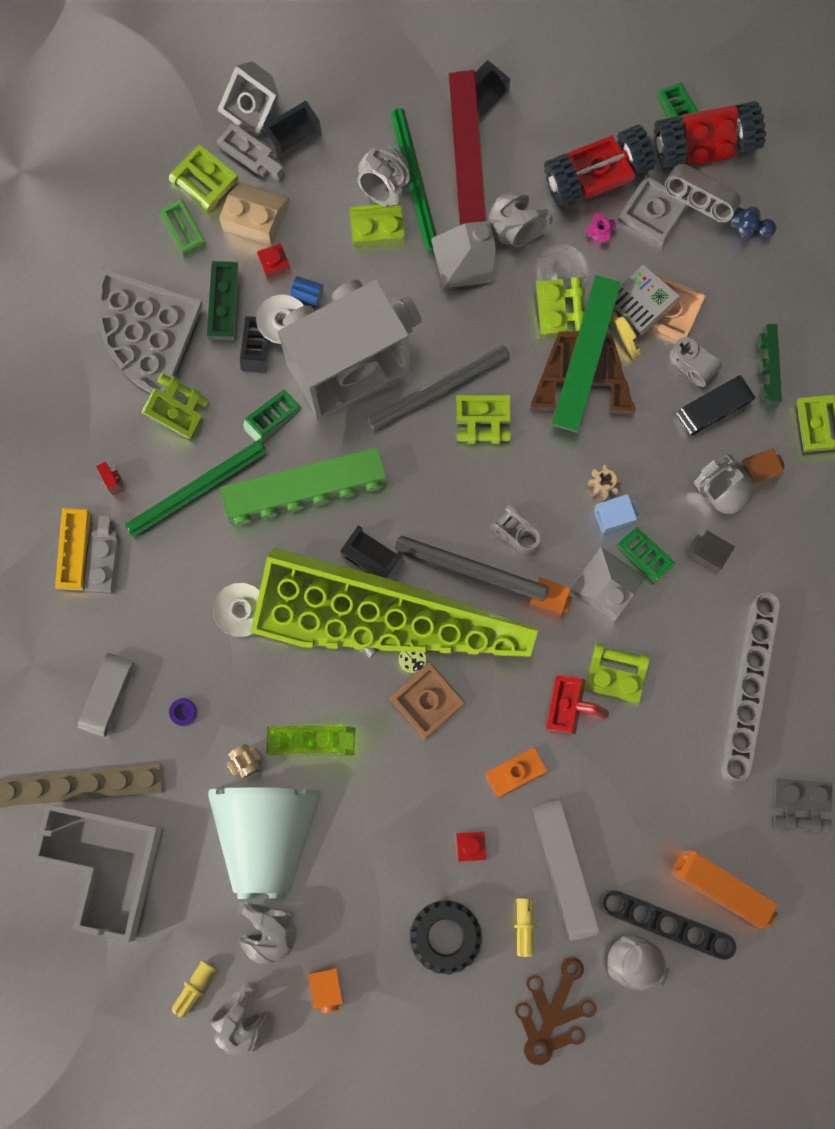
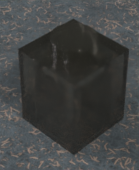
[689,530,735,575]

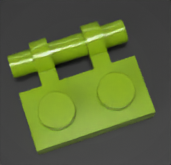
[536,277,585,335]
[141,373,209,439]
[456,395,510,444]

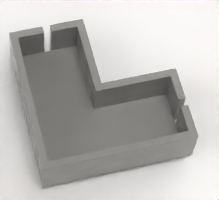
[32,804,162,942]

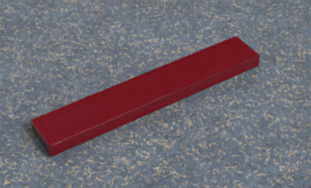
[448,70,487,225]

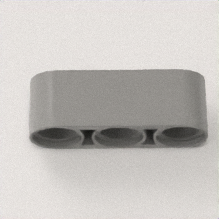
[664,164,741,222]
[78,653,135,737]

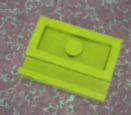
[349,204,405,246]

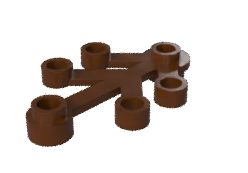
[515,957,597,1065]

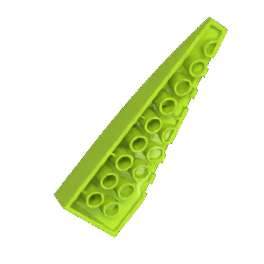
[250,547,538,657]

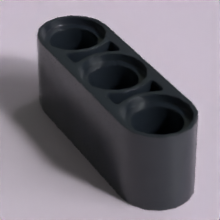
[676,375,756,436]

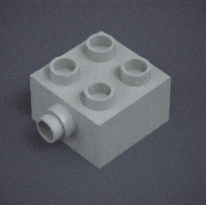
[278,280,422,420]

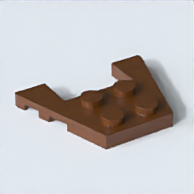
[530,331,635,414]

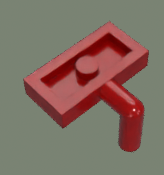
[546,675,609,735]

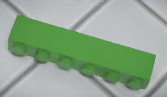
[220,447,386,525]

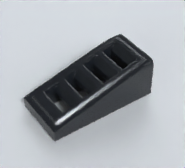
[239,316,270,372]

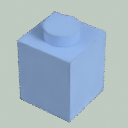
[594,494,639,535]

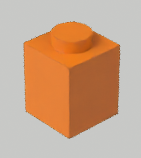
[529,577,573,618]
[308,967,344,1013]

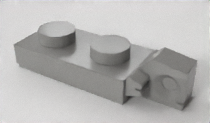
[216,123,285,181]
[83,516,119,593]

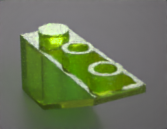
[266,725,355,756]

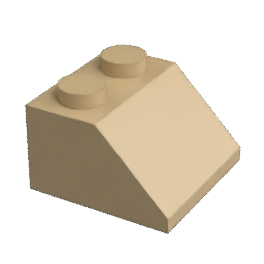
[219,183,289,246]

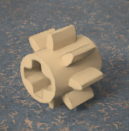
[588,465,623,500]
[226,744,263,779]

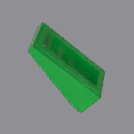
[658,82,699,130]
[243,389,302,444]
[617,526,676,584]

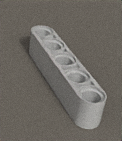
[532,799,599,942]

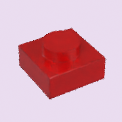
[257,243,291,278]
[96,461,123,495]
[456,831,486,862]

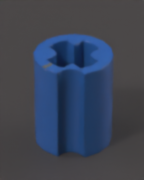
[290,276,324,306]

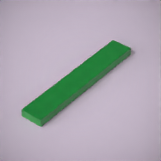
[552,275,621,433]

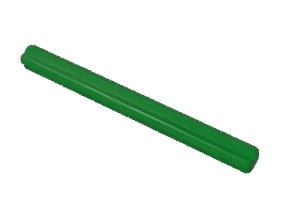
[391,108,437,252]
[125,440,267,537]

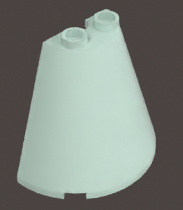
[208,788,320,899]

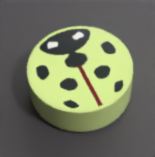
[399,651,426,674]

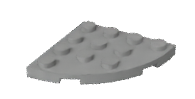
[96,268,203,393]

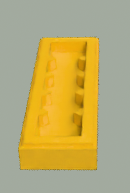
[55,508,91,590]

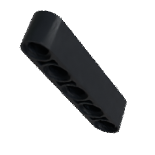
[599,890,737,960]

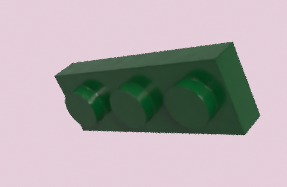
[207,261,239,340]
[758,324,782,409]

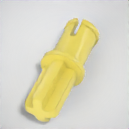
[514,899,537,957]
[172,960,217,1018]

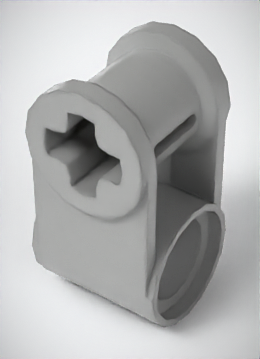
[669,337,722,387]
[490,505,541,556]

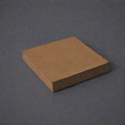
[388,661,466,740]

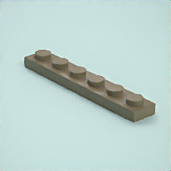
[0,764,163,808]

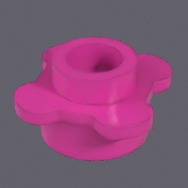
[586,213,617,242]

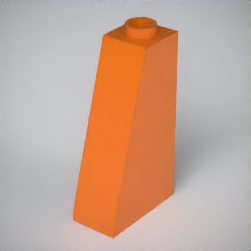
[670,850,778,930]

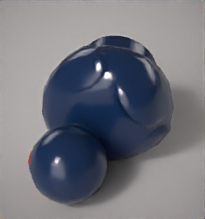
[731,206,777,238]

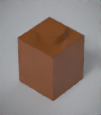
[740,448,785,488]

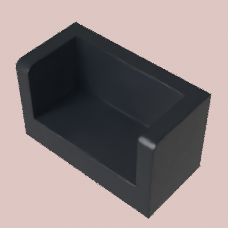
[475,60,510,122]
[262,100,322,160]
[340,525,404,579]

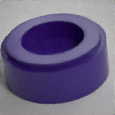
[169,698,198,727]

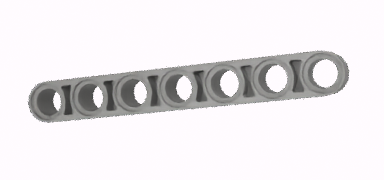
[721,593,780,782]

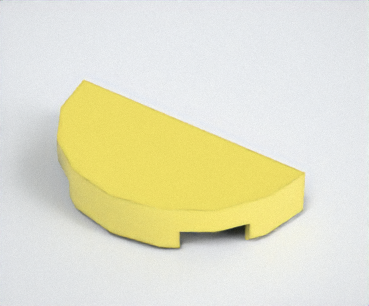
[609,311,641,360]

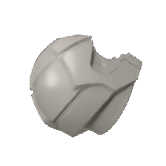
[358,146,410,207]
[488,192,553,247]
[694,454,755,514]
[237,901,297,964]
[607,934,670,992]
[210,982,269,1055]

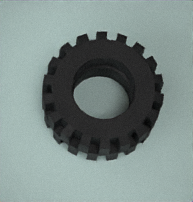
[410,900,482,975]

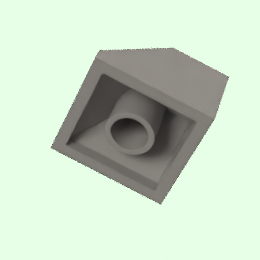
[218,61,279,139]
[431,221,495,288]
[570,547,646,622]

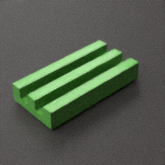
[159,199,206,256]

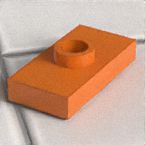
[485,747,547,798]

